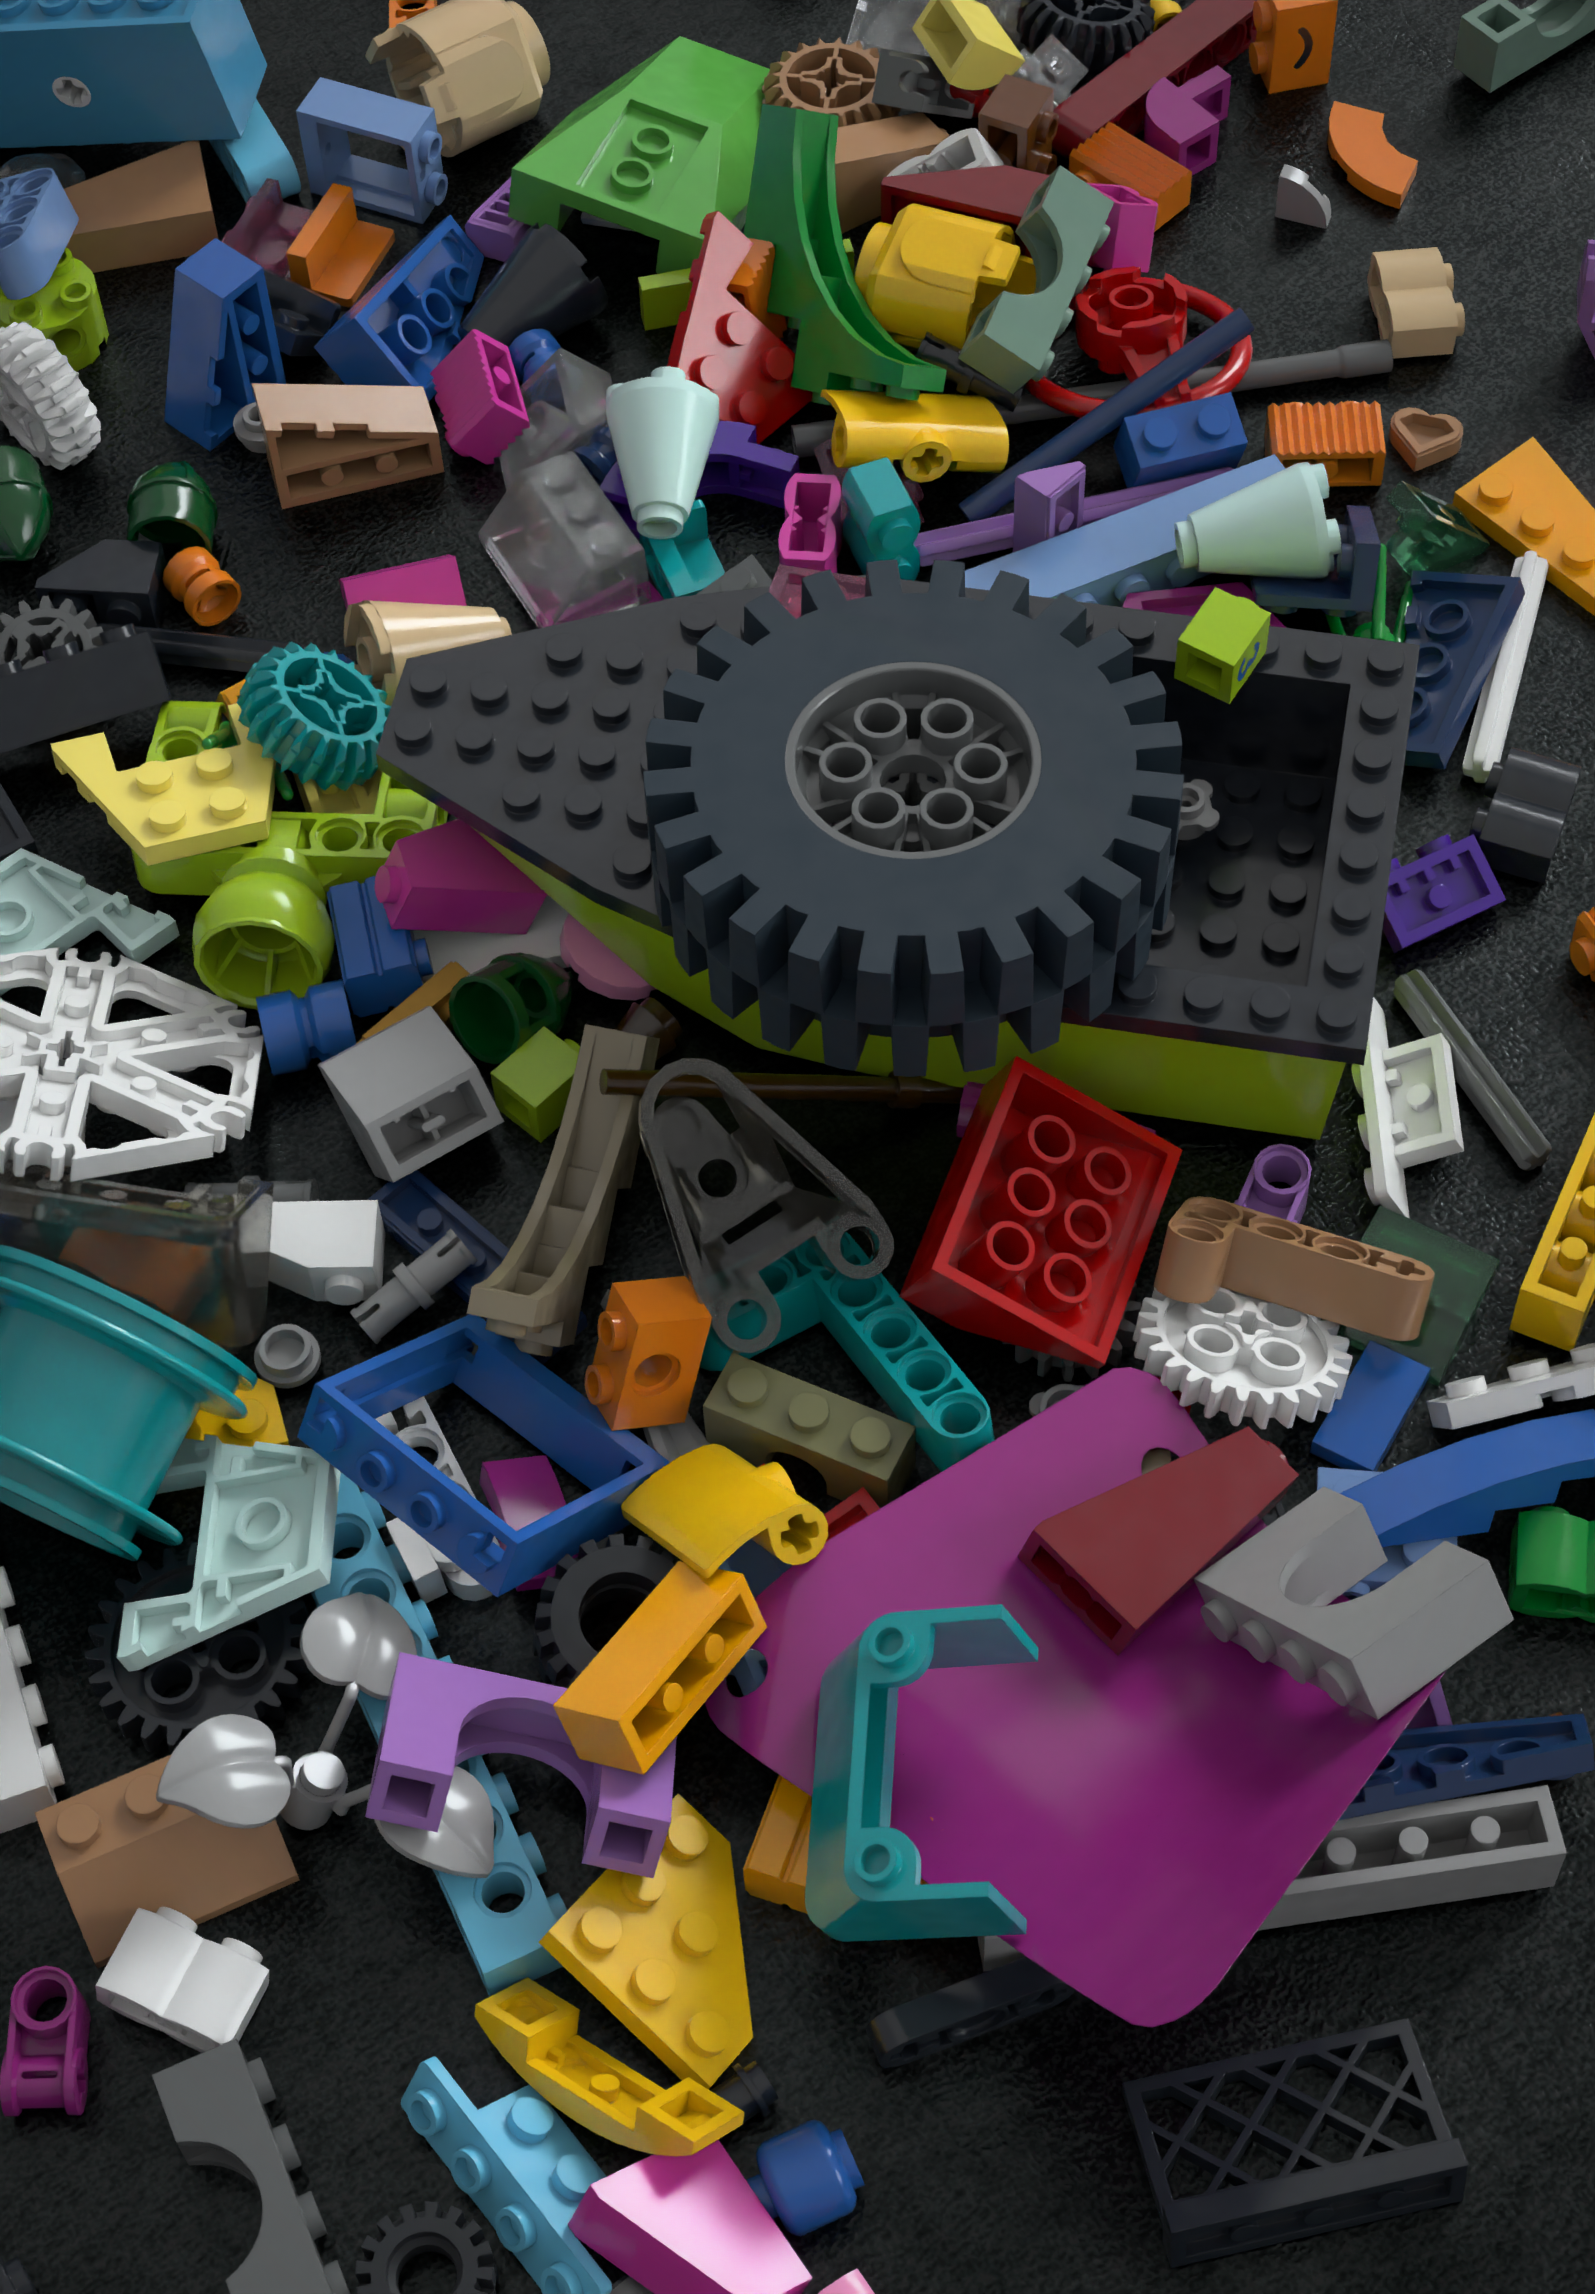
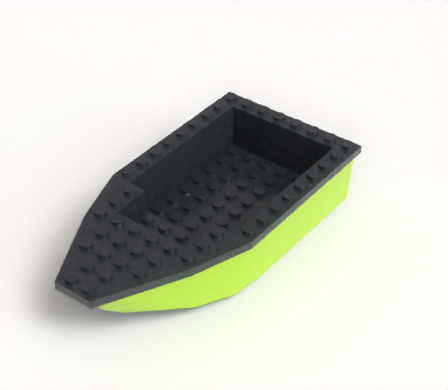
[376,575,1420,1140]

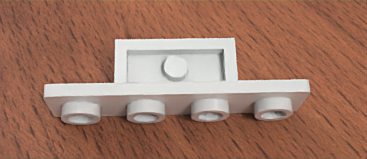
[1352,997,1464,1224]

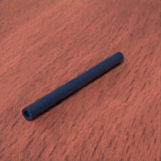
[958,307,1255,522]

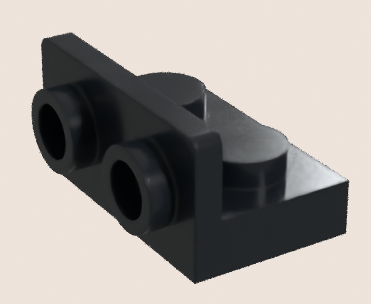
[261,266,341,356]

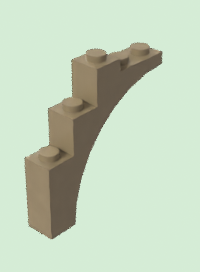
[467,1024,660,1356]

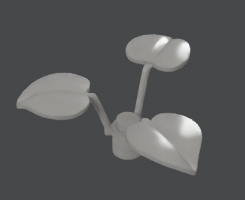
[156,1592,494,1878]

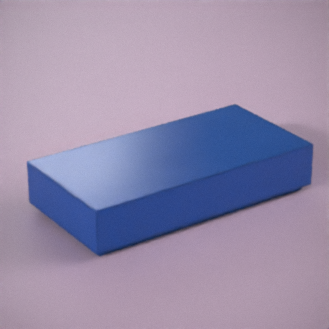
[1310,1340,1431,1472]

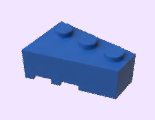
[164,238,286,451]

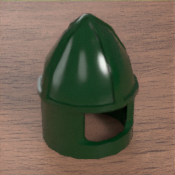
[0,445,53,561]
[126,460,218,564]
[449,952,573,1064]

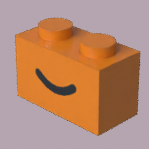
[1249,0,1338,94]

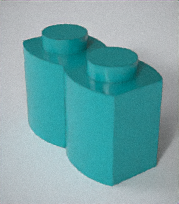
[842,457,920,581]

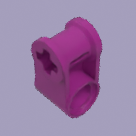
[0,1966,91,2117]

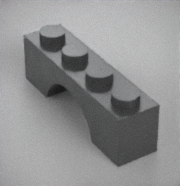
[152,2038,351,2294]

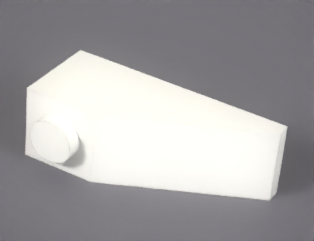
[183,1200,386,1305]

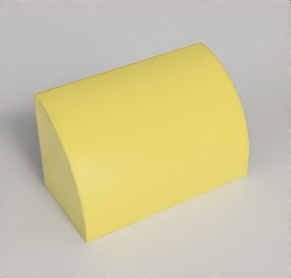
[912,0,1025,90]

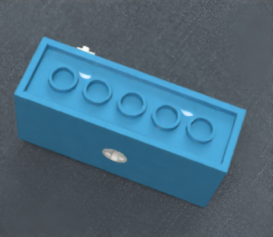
[0,0,267,148]

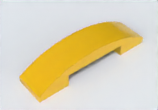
[474,1977,744,2156]

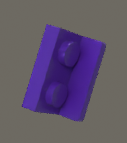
[1382,834,1506,953]

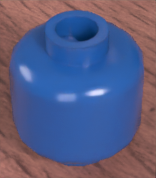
[747,2120,865,2236]

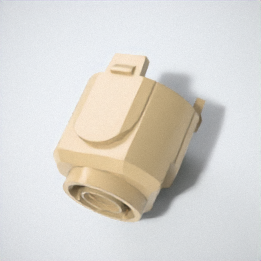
[365,0,550,157]

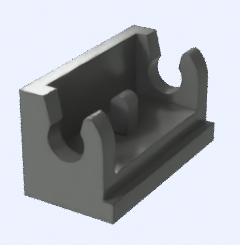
[872,48,975,119]

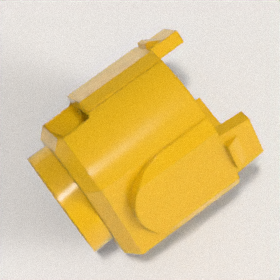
[854,203,1036,352]

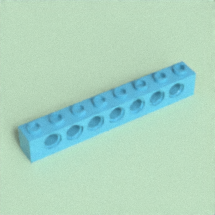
[310,1473,567,1997]

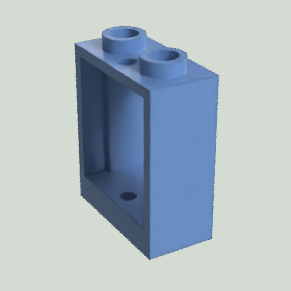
[296,77,448,224]

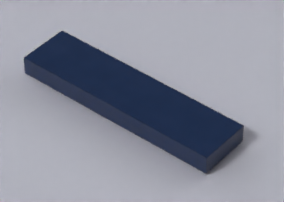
[367,1170,588,1365]

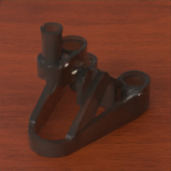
[639,1058,894,1354]

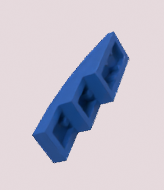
[1339,1409,1595,1547]

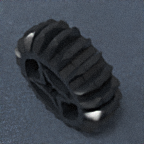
[1015,0,1155,75]

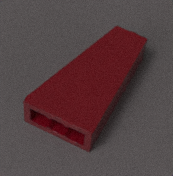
[1017,1426,1299,1656]

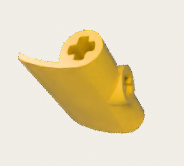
[821,389,1009,483]
[621,1444,828,1578]

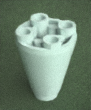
[606,366,719,539]
[1174,462,1341,580]

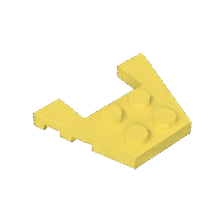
[51,703,277,866]

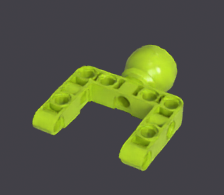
[131,701,448,1010]

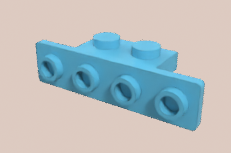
[401,2056,612,2294]

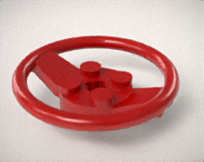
[1025,266,1253,418]

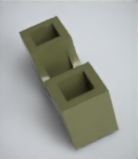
[703,1353,916,1509]

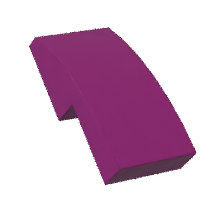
[479,1455,578,1591]

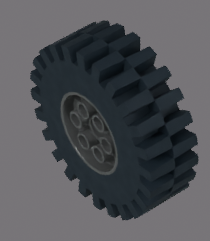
[644,560,1184,1077]

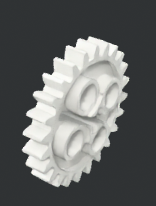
[1132,1287,1352,1429]

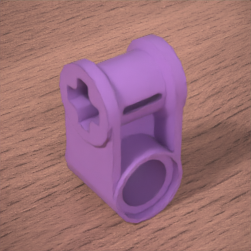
[1233,1144,1312,1223]

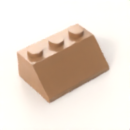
[35,1754,299,1969]

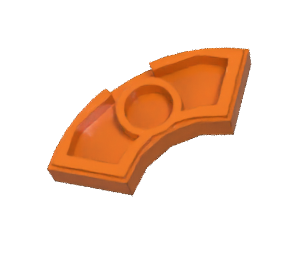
[1327,101,1418,209]

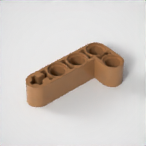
[1154,1196,1435,1341]

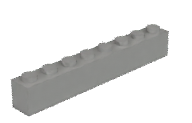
[977,1785,1567,1972]

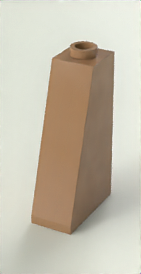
[835,112,949,234]
[64,140,219,273]

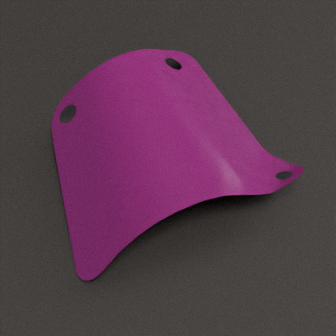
[705,1367,1447,2028]

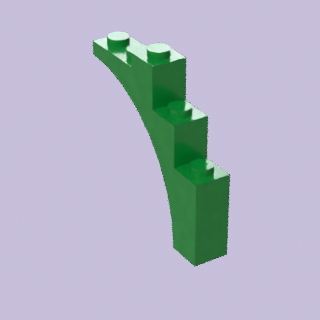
[744,104,947,406]

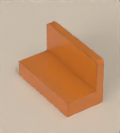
[286,183,395,307]

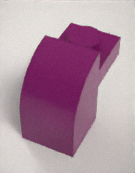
[1143,65,1231,176]

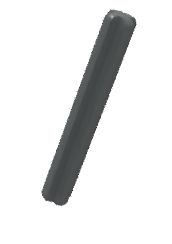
[1393,969,1552,1171]

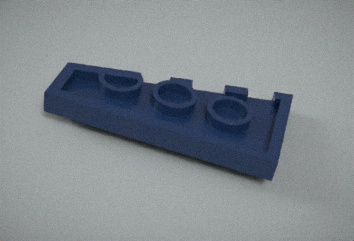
[1404,570,1525,769]
[1338,1713,1595,1821]

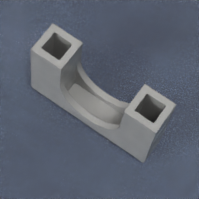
[1193,1486,1514,1720]

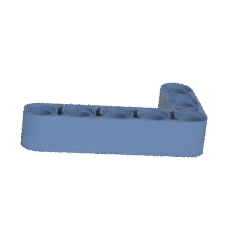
[0,167,79,300]

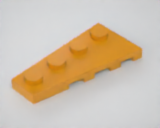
[1452,437,1595,616]

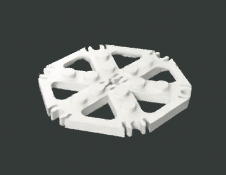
[0,947,264,1182]

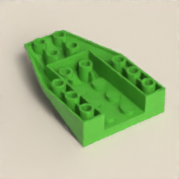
[508,36,770,274]

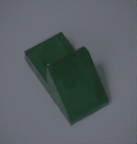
[1386,480,1490,578]

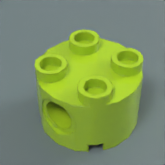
[0,248,109,372]

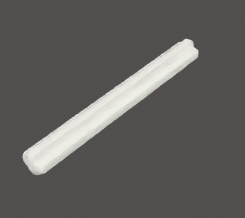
[1462,551,1549,783]

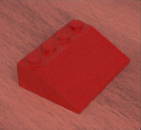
[899,1056,1182,1369]

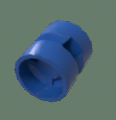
[256,979,356,1076]

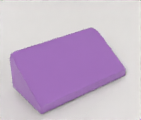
[1013,461,1086,552]

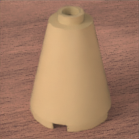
[344,600,512,706]

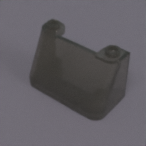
[0,1159,274,1355]

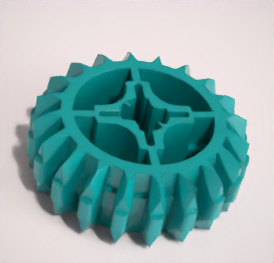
[237,642,391,791]

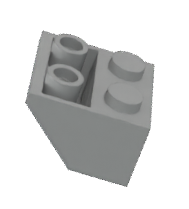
[318,1006,504,1183]

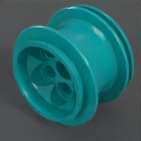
[0,1245,258,1561]

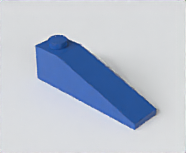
[314,215,484,402]

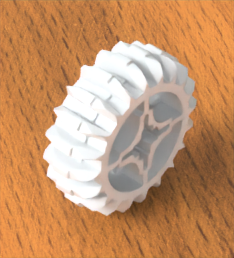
[0,322,101,470]

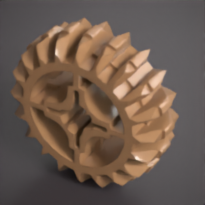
[762,37,901,127]

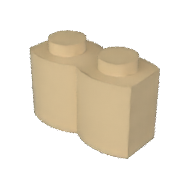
[1367,247,1465,359]

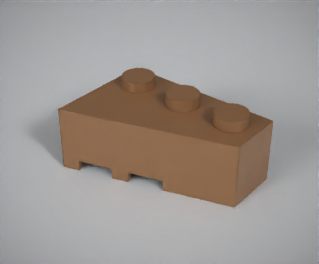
[252,383,444,509]

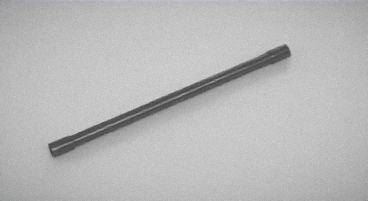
[791,339,1393,459]

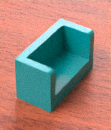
[639,499,725,600]

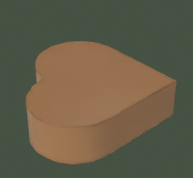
[1389,407,1463,472]

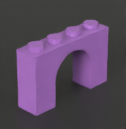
[365,1652,677,1878]

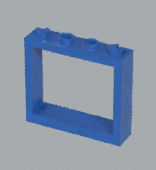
[297,1314,670,1597]

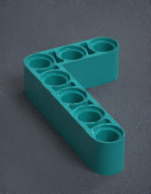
[694,1225,994,1472]

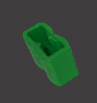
[1508,1506,1595,1623]

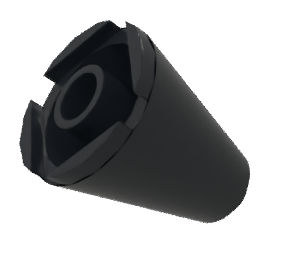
[458,222,609,348]

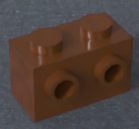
[978,74,1059,175]

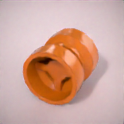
[162,546,242,626]

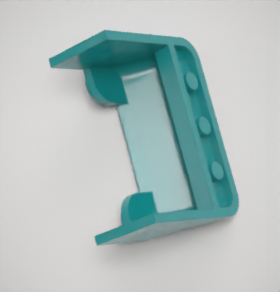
[805,1604,1038,1942]

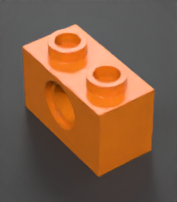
[585,1276,712,1431]

